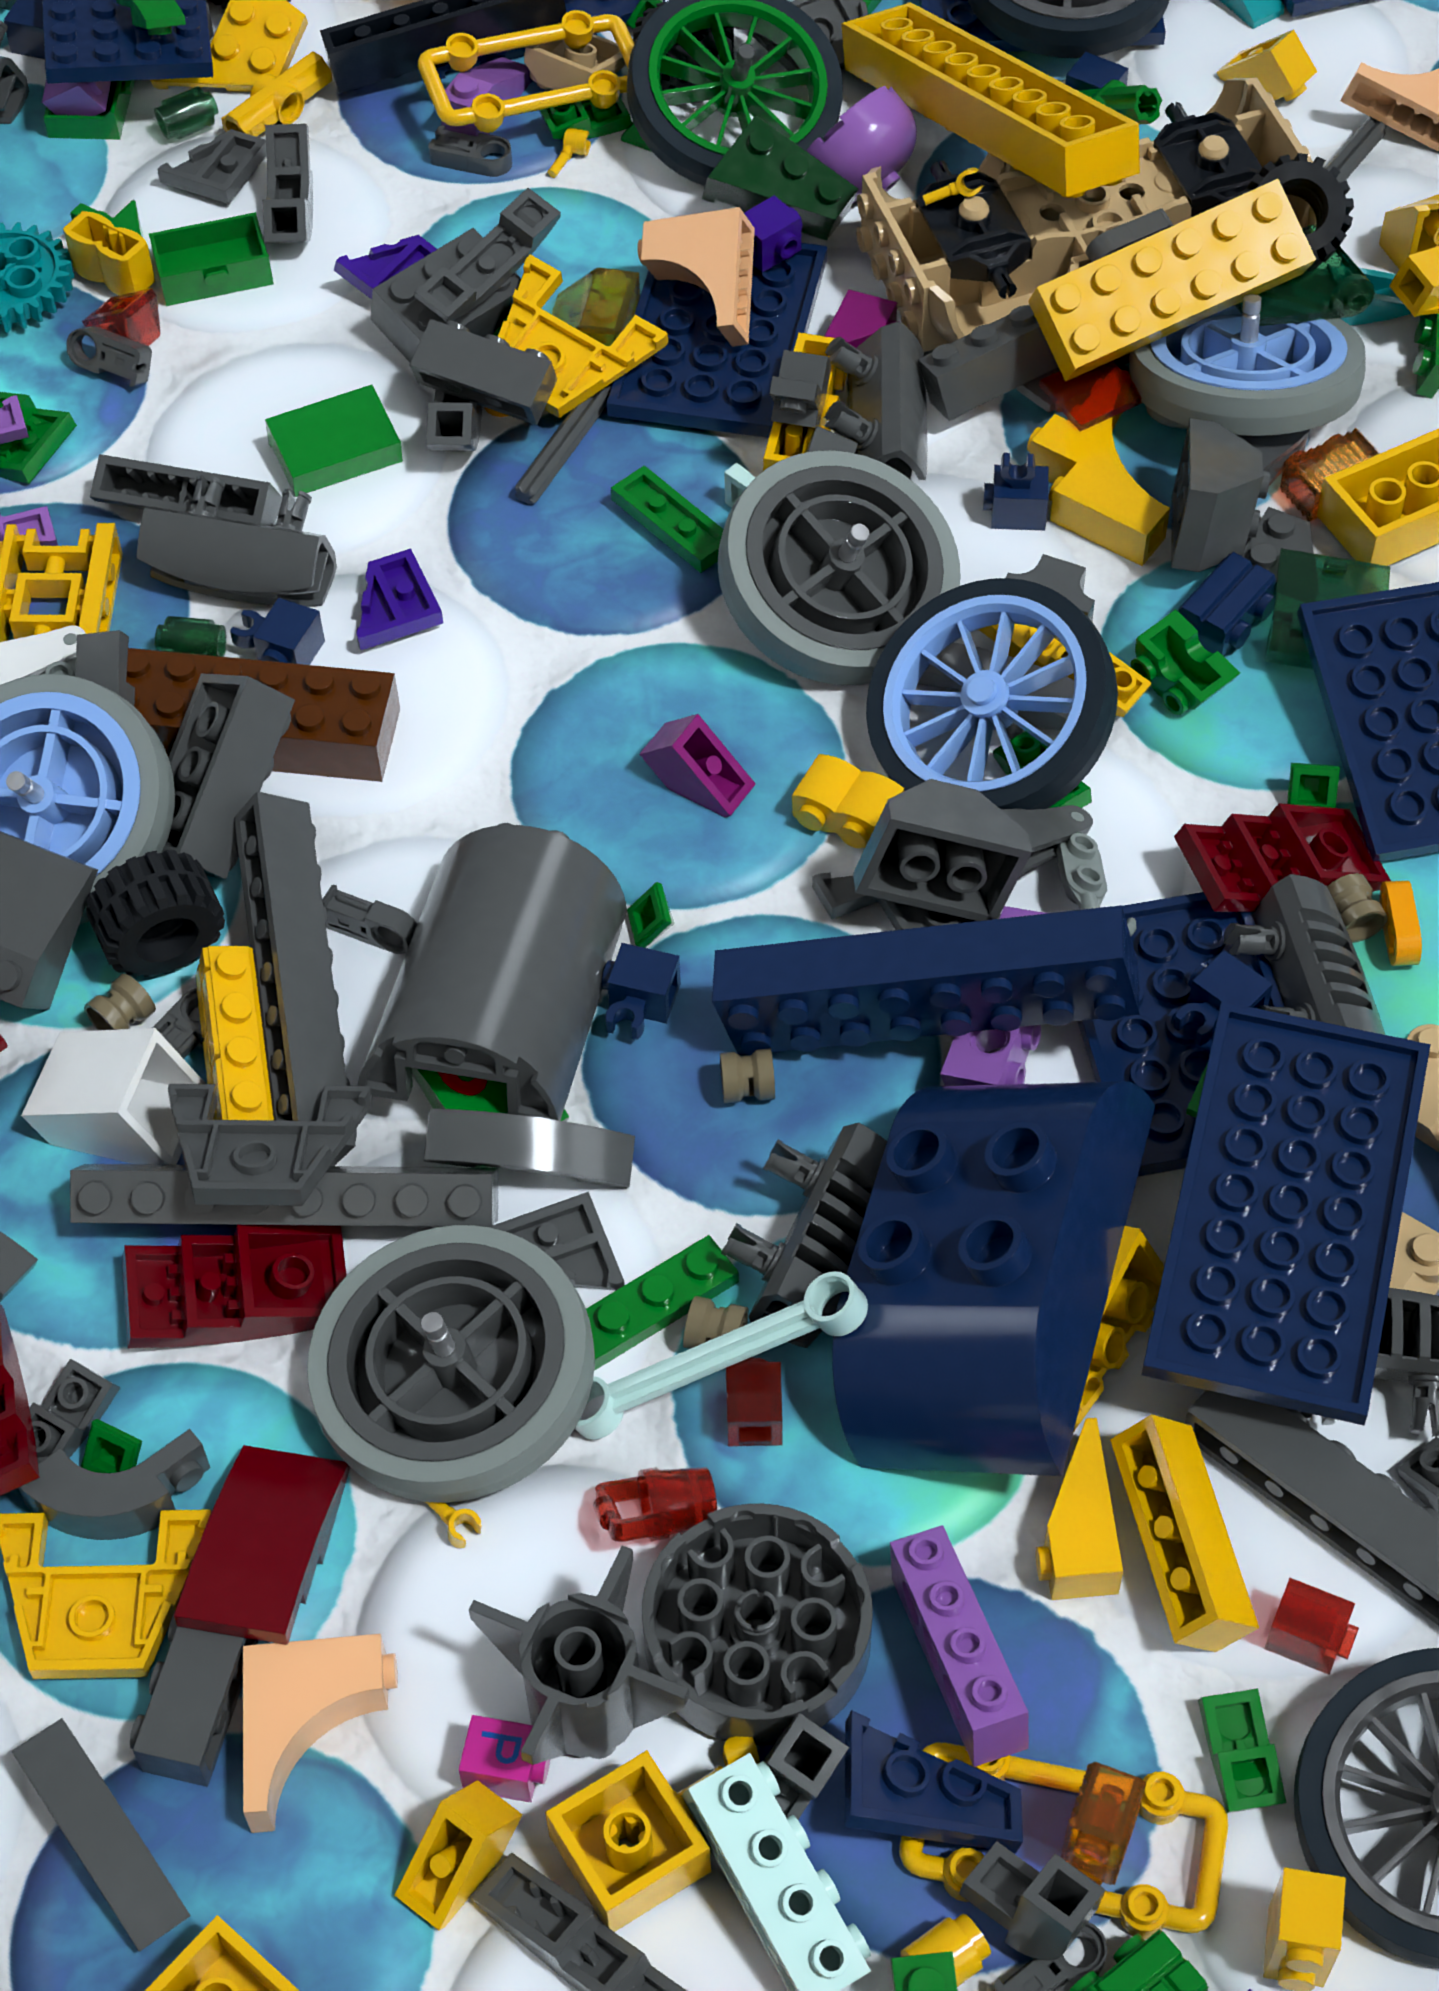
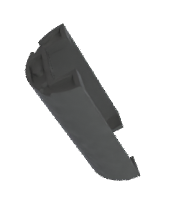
[358,823,627,1121]

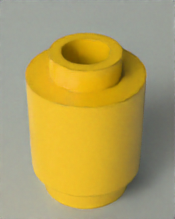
[900,1914,991,1987]

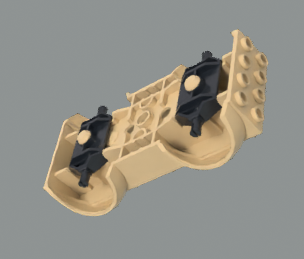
[856,77,1316,352]

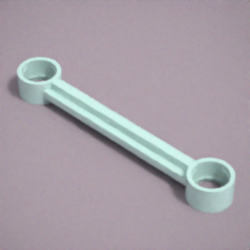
[575,1271,868,1440]

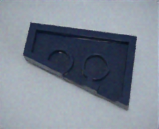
[845,1710,1023,1854]

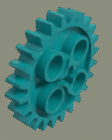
[0,222,75,332]

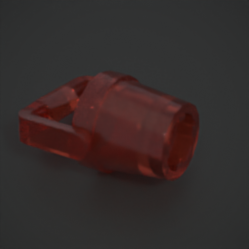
[593,1467,717,1542]

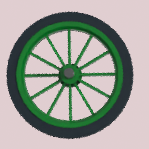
[627,0,843,186]

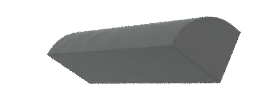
[90,454,283,526]

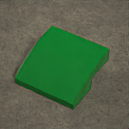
[0,392,77,484]

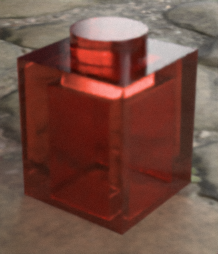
[726,1358,783,1447]
[1264,1578,1359,1675]

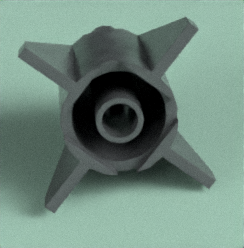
[468,1545,689,1765]

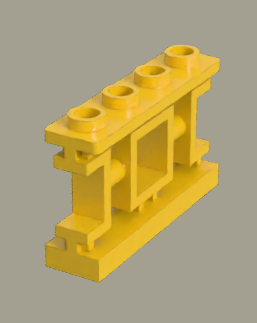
[0,523,123,642]

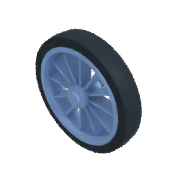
[866,578,1118,810]

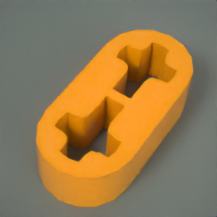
[1379,881,1422,966]

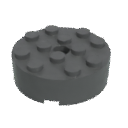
[642,1503,873,1745]

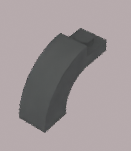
[262,123,313,244]
[426,390,482,451]
[18,1429,211,1540]

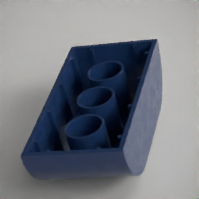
[832,1081,1155,1476]

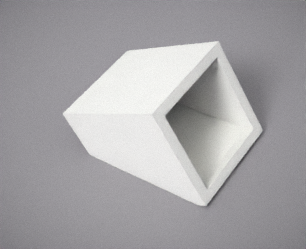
[21,1028,206,1165]

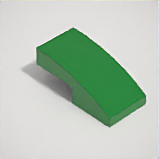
[1198,1688,1287,1813]

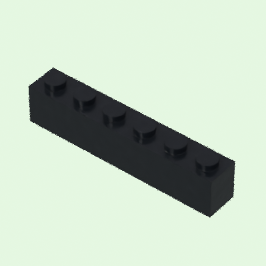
[320,0,567,93]

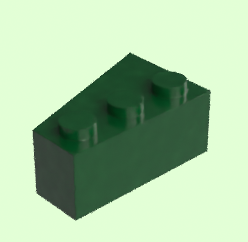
[701,115,858,241]

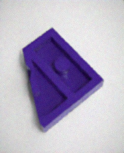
[334,235,437,300]
[356,548,444,651]

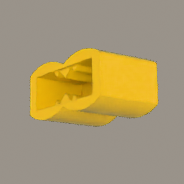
[63,211,156,299]
[791,754,904,848]

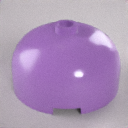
[806,86,917,203]

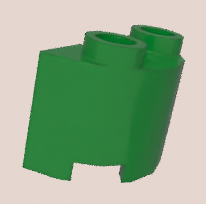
[1130,609,1240,715]

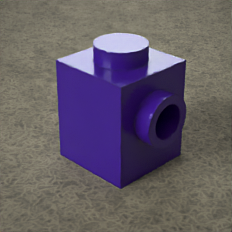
[744,195,803,273]

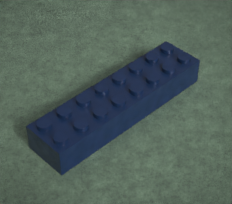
[712,905,1140,1056]

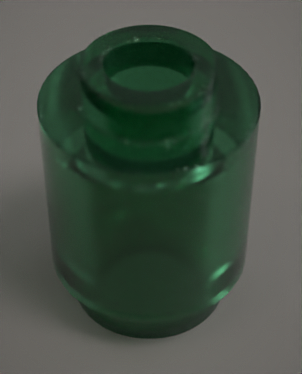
[154,86,218,140]
[155,616,227,657]

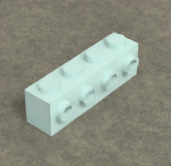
[681,1753,871,1991]

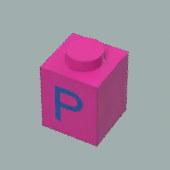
[458,1715,551,1803]

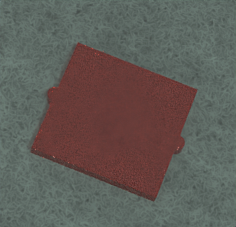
[1039,361,1142,432]

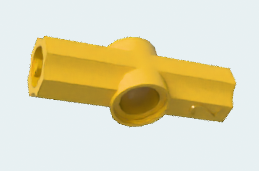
[221,51,333,137]

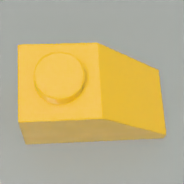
[1216,29,1318,102]
[394,1780,523,1931]

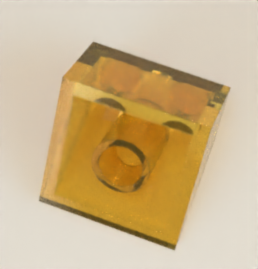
[552,267,640,346]

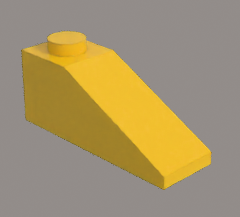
[1035,1418,1123,1600]

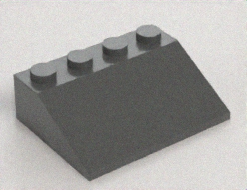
[0,831,98,1009]

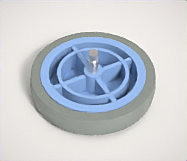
[1129,294,1366,436]
[0,674,175,925]

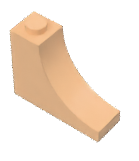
[1340,62,1439,152]
[637,207,755,347]
[243,1634,398,1833]

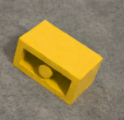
[1263,1867,1346,1991]

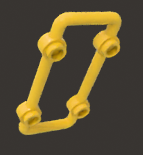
[417,10,635,133]
[899,1742,1229,1939]

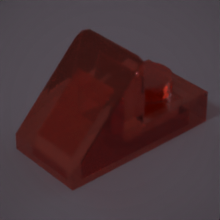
[82,288,161,346]

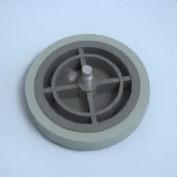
[718,451,961,685]
[307,1225,595,1503]

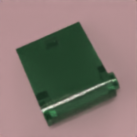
[1235,224,1375,326]
[1264,548,1390,670]

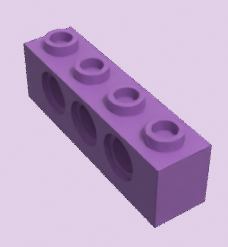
[940,906,1047,1086]
[890,1525,1029,1767]

